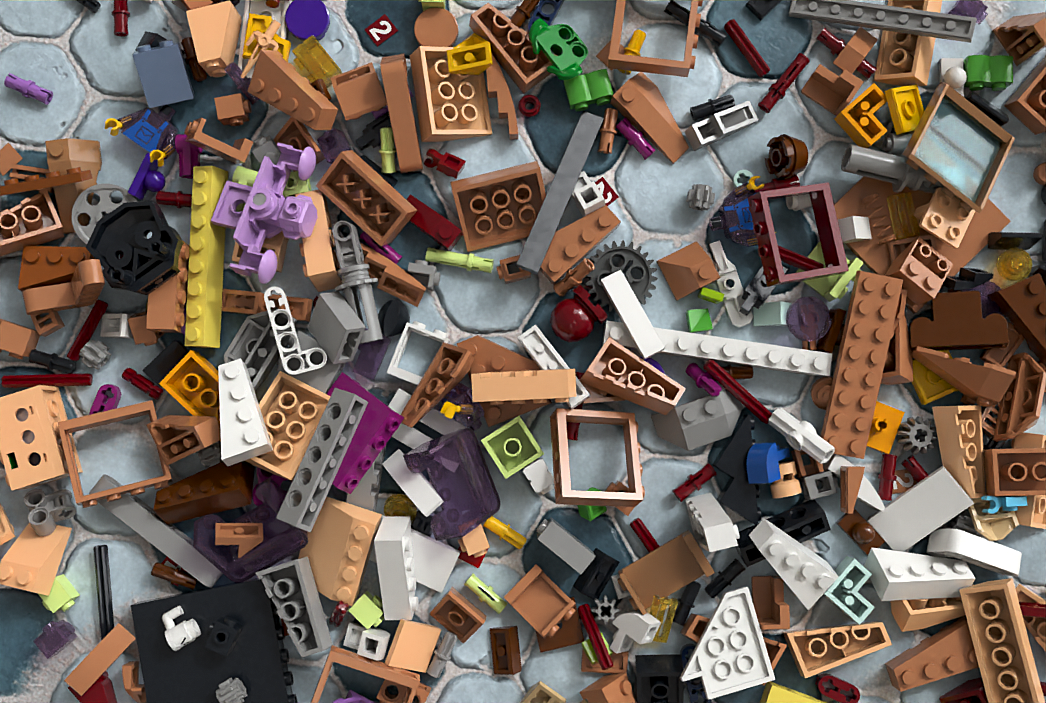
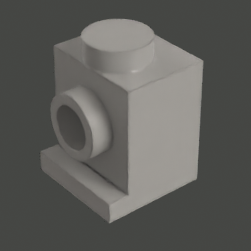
[799,471,838,500]

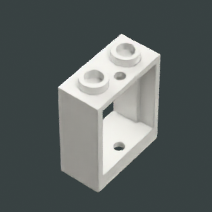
[387,321,450,385]

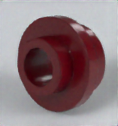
[519,95,541,117]

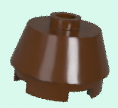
[765,134,808,180]

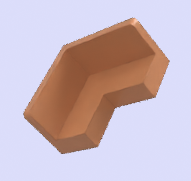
[801,64,864,116]
[751,576,790,630]

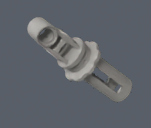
[841,144,965,198]
[332,221,383,344]

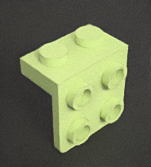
[796,242,863,302]

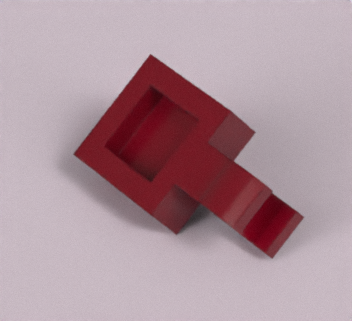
[424,149,466,179]

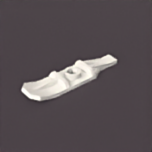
[709,240,753,327]

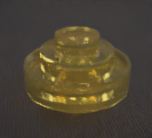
[996,248,1032,281]
[384,494,418,521]

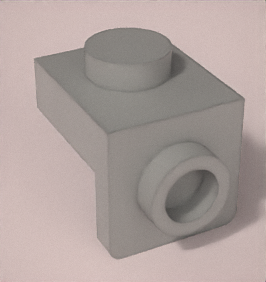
[251,136,281,165]
[408,260,440,291]

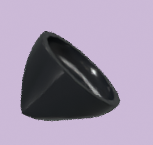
[378,298,410,337]

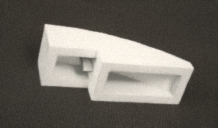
[382,449,444,517]
[823,454,885,512]

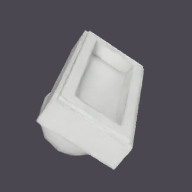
[938,58,967,104]

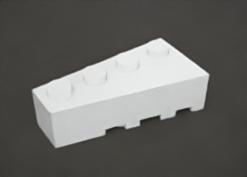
[218,358,273,466]
[374,516,419,620]
[749,518,839,610]
[864,547,976,601]

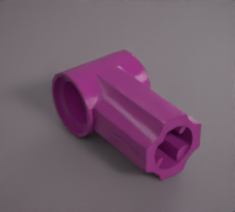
[175,134,203,179]

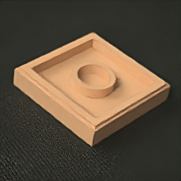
[385,619,441,673]

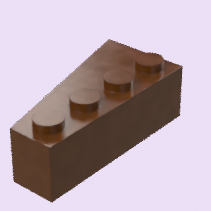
[987,273,1046,367]
[154,461,255,525]

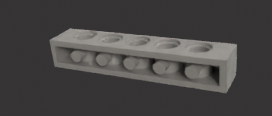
[276,388,368,533]

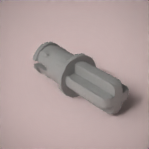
[426,632,457,678]

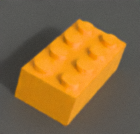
[159,350,221,442]

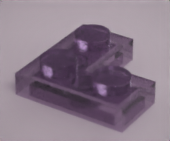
[353,328,392,380]

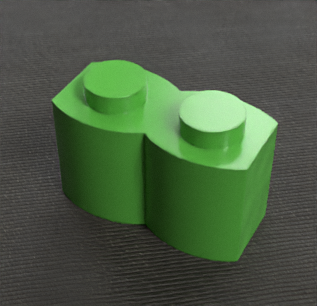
[963,55,1013,91]
[563,69,613,111]

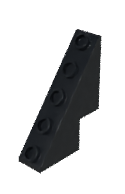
[712,415,761,525]

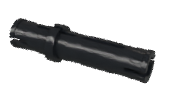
[664,0,727,47]

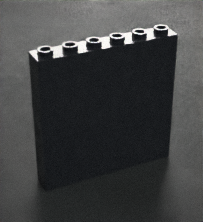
[130,578,298,703]

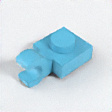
[981,495,1028,514]

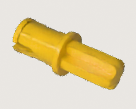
[617,30,646,75]
[483,514,527,549]

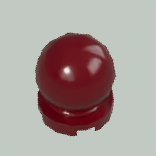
[550,285,608,342]

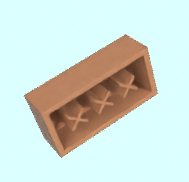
[316,150,417,247]

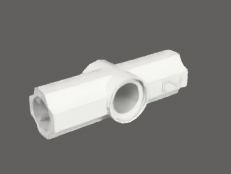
[768,408,835,464]

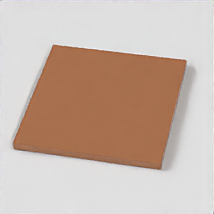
[834,131,1011,314]

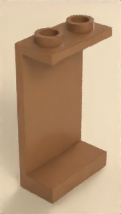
[617,530,715,615]

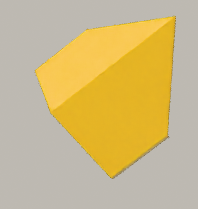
[447,33,493,75]

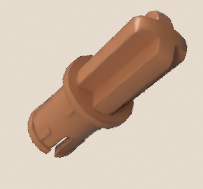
[598,108,618,154]

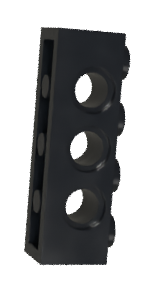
[735,499,831,567]

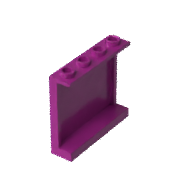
[327,372,404,494]

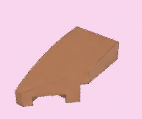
[122,661,147,703]

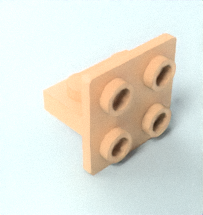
[913,187,975,248]

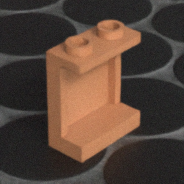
[184,118,253,164]
[504,564,576,638]

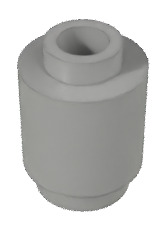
[883,133,919,156]

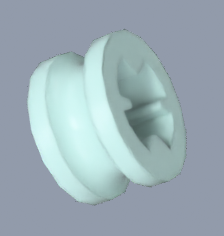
[733,170,753,190]

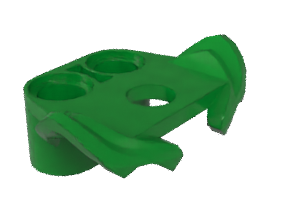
[529,18,588,80]

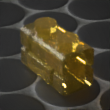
[292,35,342,88]

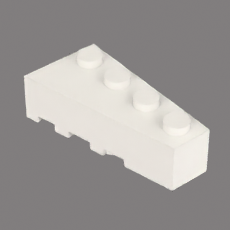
[685,493,740,552]

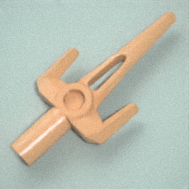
[241,20,281,78]

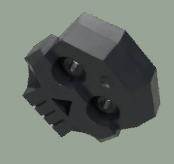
[85,200,184,295]

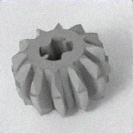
[897,416,938,455]

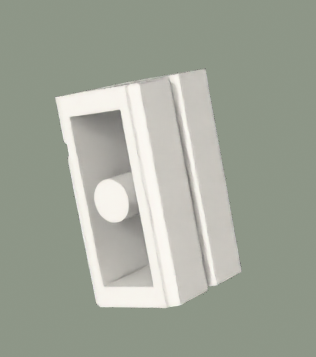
[523,458,554,495]

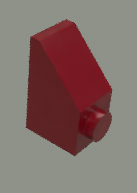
[939,677,988,703]

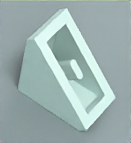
[753,301,798,326]

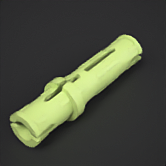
[425,247,494,273]

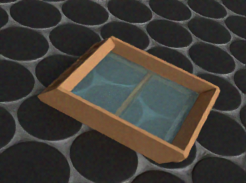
[903,82,1015,213]

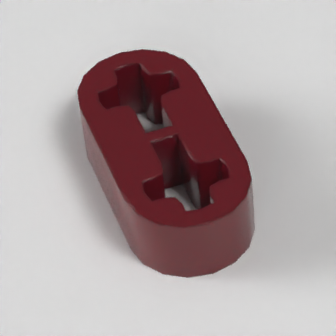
[816,673,860,703]

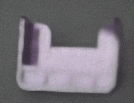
[403,428,500,541]
[193,477,308,582]

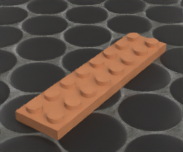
[820,270,903,459]

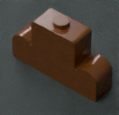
[909,289,1009,351]

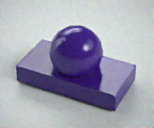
[128,153,166,200]

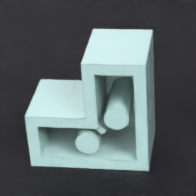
[823,556,875,625]

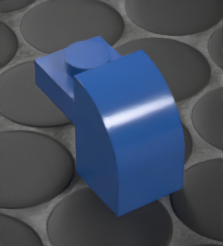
[747,442,790,484]

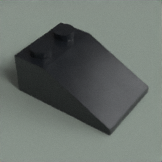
[635,654,684,703]

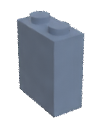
[132,40,195,108]

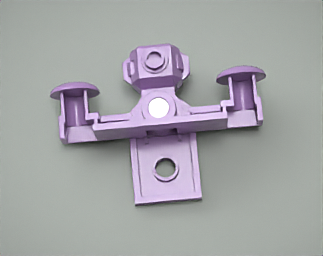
[211,143,318,284]

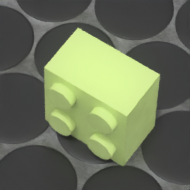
[481,416,544,479]

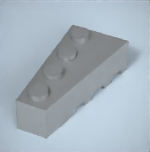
[344,443,387,512]
[256,557,333,657]

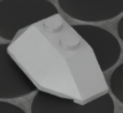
[224,308,297,391]
[651,389,743,451]

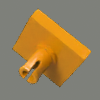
[867,402,905,454]

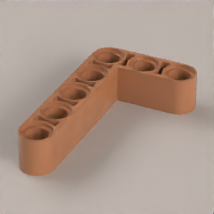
[380,54,423,173]
[22,259,105,315]

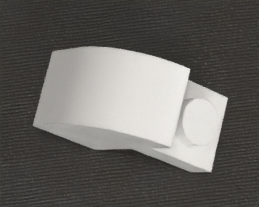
[572,171,605,216]
[610,611,661,654]
[343,622,390,661]

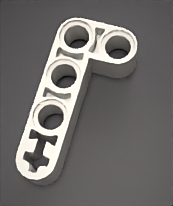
[264,287,327,375]
[927,529,1022,577]

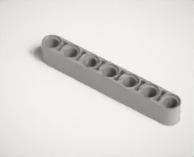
[89,474,227,588]

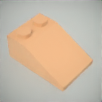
[0,521,72,596]

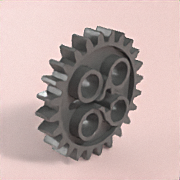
[585,240,658,312]

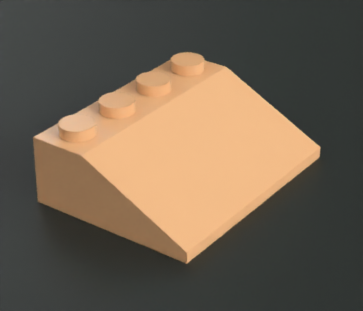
[410,46,492,142]
[245,371,331,481]
[298,497,382,606]

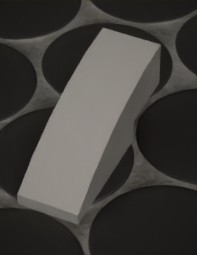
[684,101,759,151]

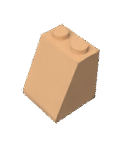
[186,0,242,77]

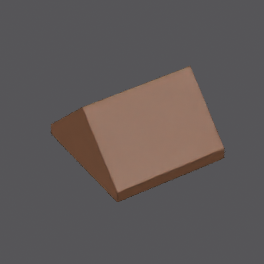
[273,117,326,172]
[429,587,486,643]

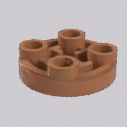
[414,7,459,47]

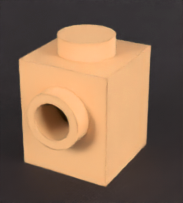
[458,521,490,558]

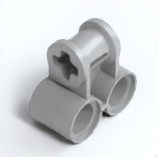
[24,489,76,536]

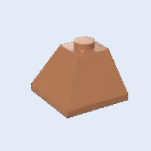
[656,241,720,301]

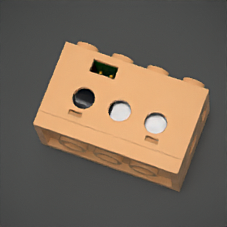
[0,385,83,491]

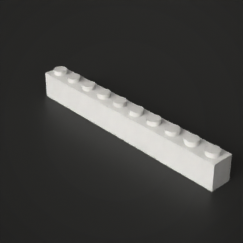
[602,321,832,377]

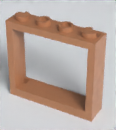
[608,0,703,77]
[57,400,173,508]
[550,408,645,507]
[310,645,420,703]

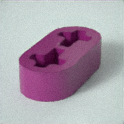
[89,384,122,425]

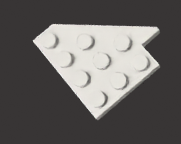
[680,587,775,700]

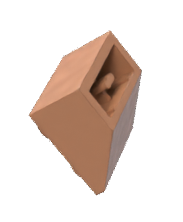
[330,62,387,121]
[885,237,953,305]

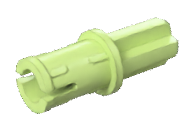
[379,127,397,173]

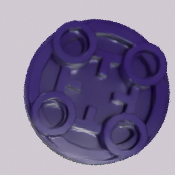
[285,0,330,41]

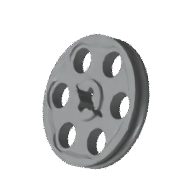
[72,184,138,244]

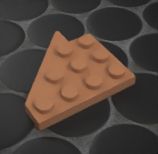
[457,335,552,427]

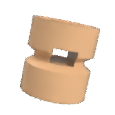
[770,461,802,498]

